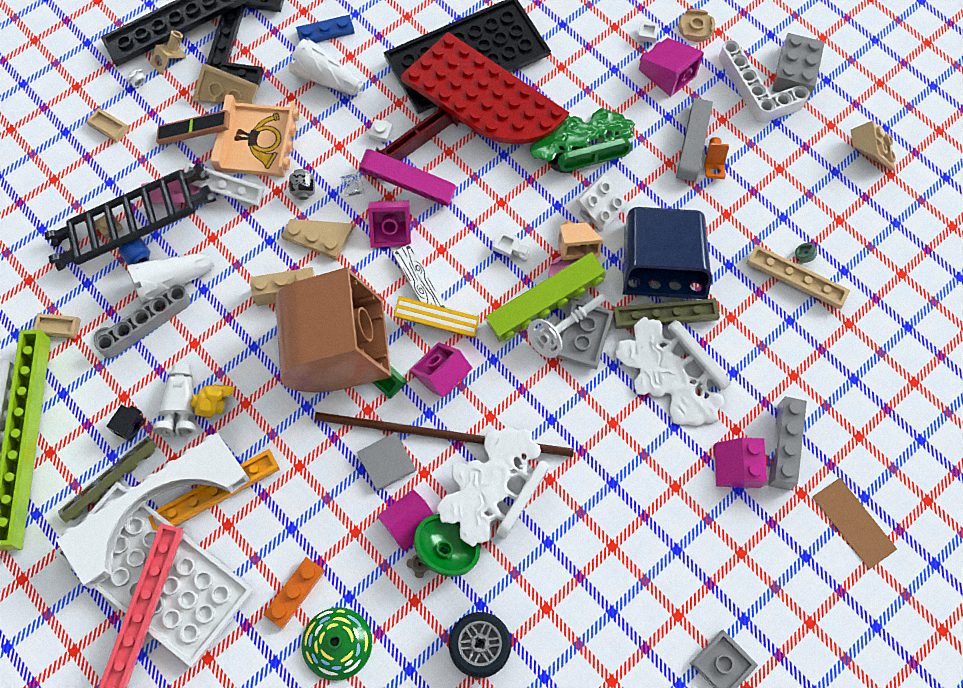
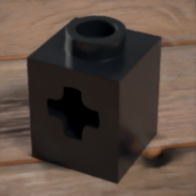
[106,404,146,442]

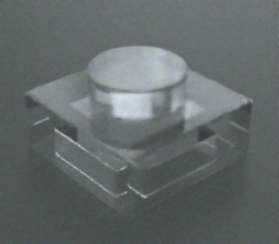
[340,173,364,197]

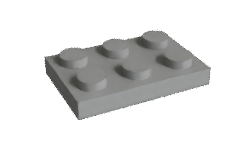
[556,300,614,370]

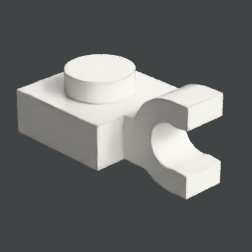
[492,231,530,262]

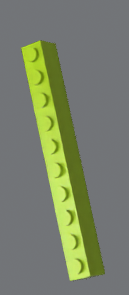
[0,330,51,551]

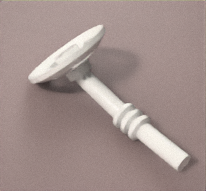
[527,293,606,358]

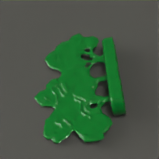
[530,108,635,172]

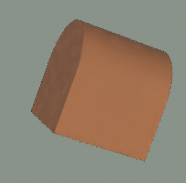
[275,267,392,392]

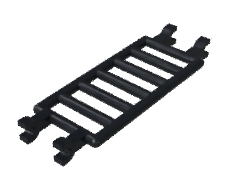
[44,163,217,271]

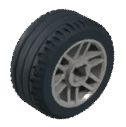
[449,612,511,678]

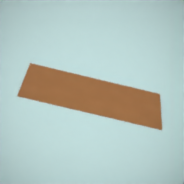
[813,478,897,570]

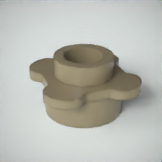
[407,554,430,578]

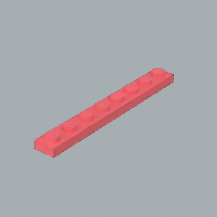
[98,523,185,688]

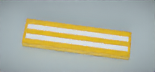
[393,296,480,338]

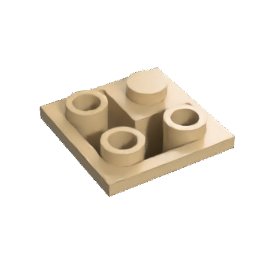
[851,120,896,171]

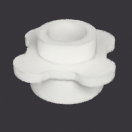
[126,69,146,88]

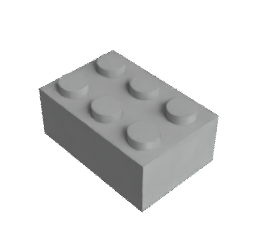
[772,33,825,100]

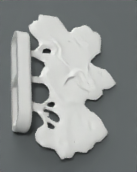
[616,317,731,426]
[437,427,551,547]

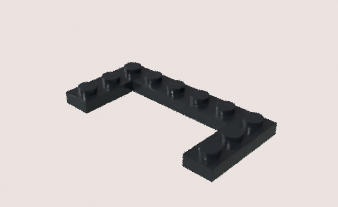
[206,0,284,87]

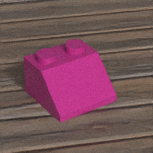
[368,200,411,247]
[409,342,473,397]
[714,438,767,488]

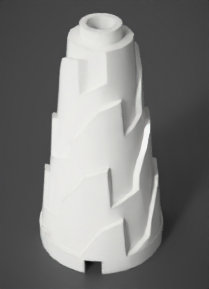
[289,38,364,96]
[127,253,214,306]

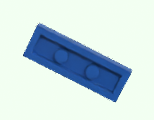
[296,14,355,43]

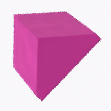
[377,489,434,552]

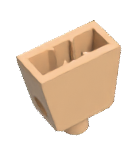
[558,220,602,260]

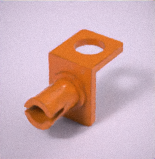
[704,137,729,179]

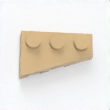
[281,219,354,260]

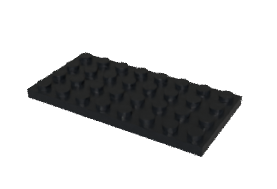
[384,0,551,114]

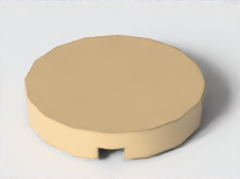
[678,9,716,42]

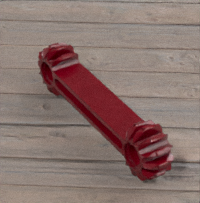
[367,106,464,181]

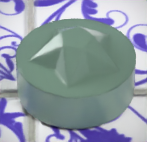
[795,243,817,263]

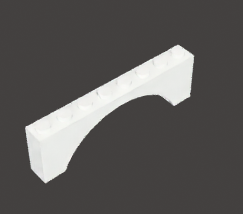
[56,432,250,589]

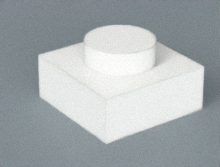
[637,21,659,43]
[368,119,393,143]

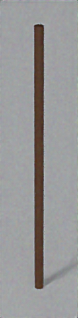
[315,412,574,457]

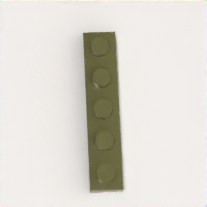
[613,298,720,329]
[58,436,157,523]

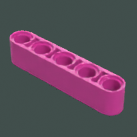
[359,149,457,206]

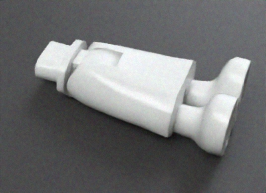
[153,363,196,437]

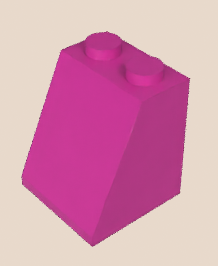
[638,37,704,97]

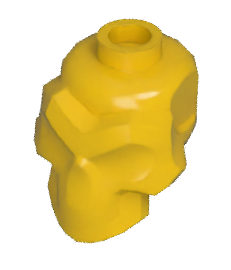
[190,384,235,418]

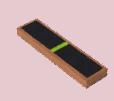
[156,110,230,145]

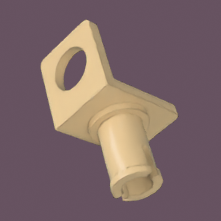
[150,31,187,74]

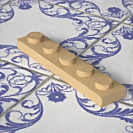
[746,244,850,309]

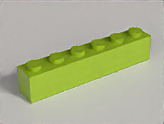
[485,252,606,342]

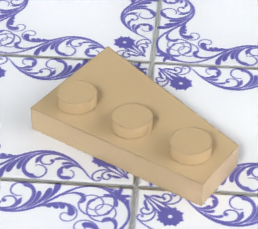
[192,64,259,104]

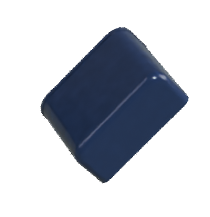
[622,207,712,299]

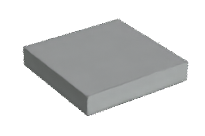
[357,432,416,491]
[690,630,758,688]

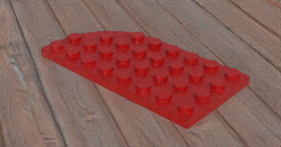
[401,32,570,144]

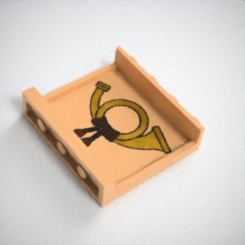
[211,95,299,177]

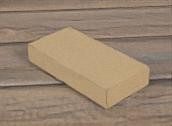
[86,108,130,143]
[33,313,81,339]

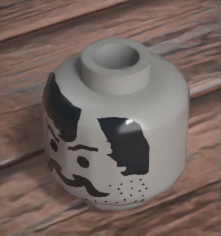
[289,169,315,200]

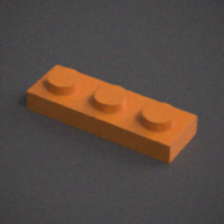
[263,557,325,629]

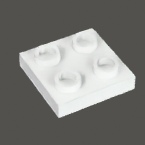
[576,174,628,231]

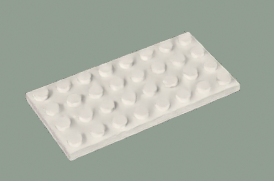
[54,481,255,668]

